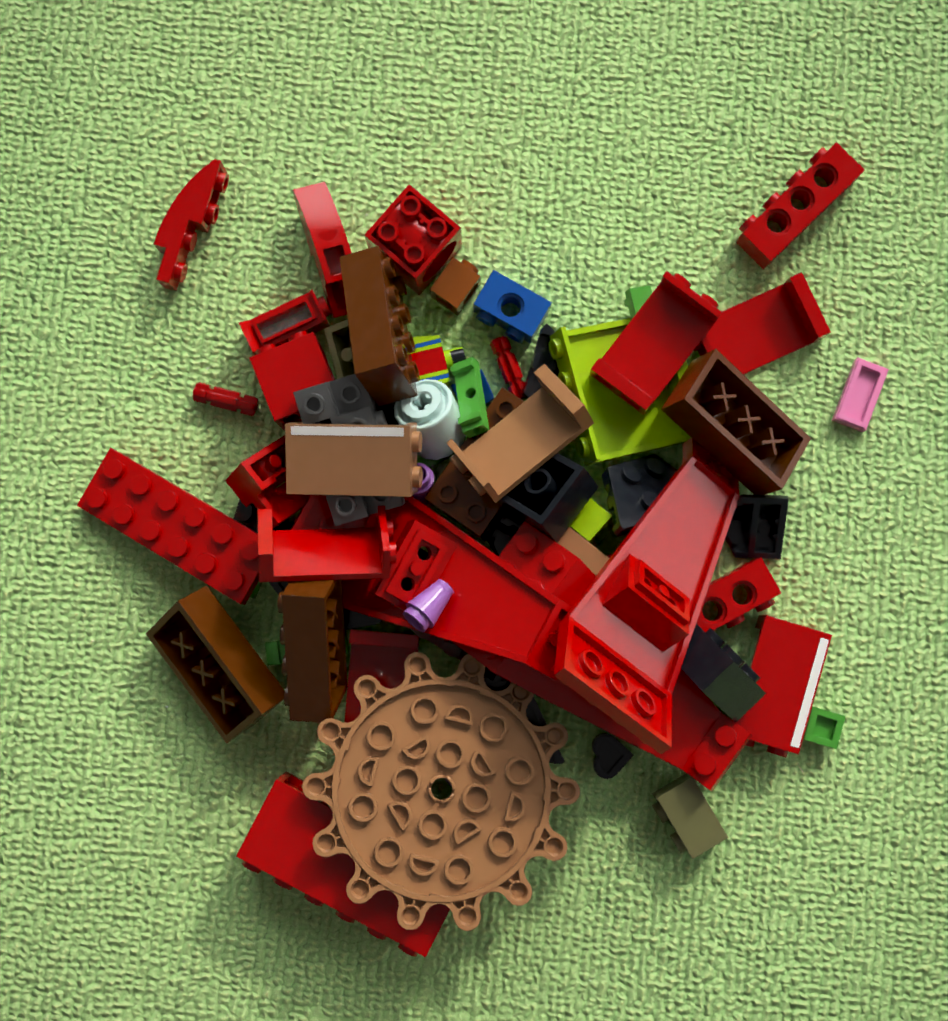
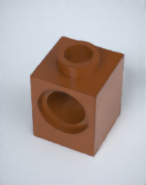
[430,257,481,316]

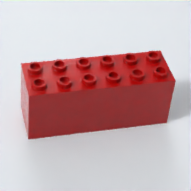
[236,771,450,957]

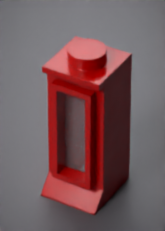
[238,289,332,355]

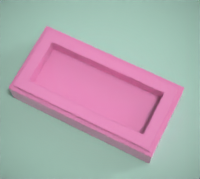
[832,357,889,432]

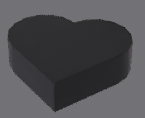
[592,733,634,779]

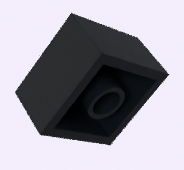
[498,453,598,542]
[681,624,766,722]

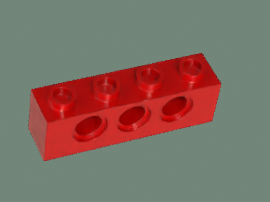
[736,142,865,270]
[696,557,781,632]

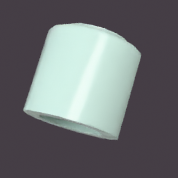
[394,379,466,460]

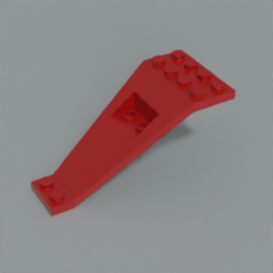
[554,438,740,754]
[290,495,572,680]
[452,521,752,792]

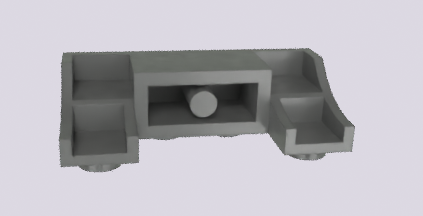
[293,374,406,526]

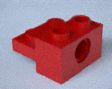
[225,435,310,529]

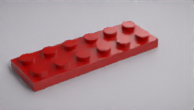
[77,447,259,605]

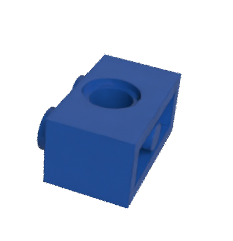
[473,270,552,344]

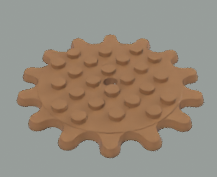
[302,652,580,931]

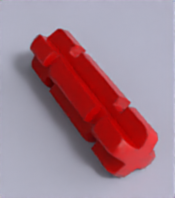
[490,336,525,399]
[193,382,258,416]

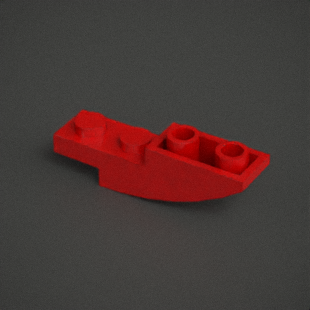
[153,159,229,291]
[292,182,352,319]

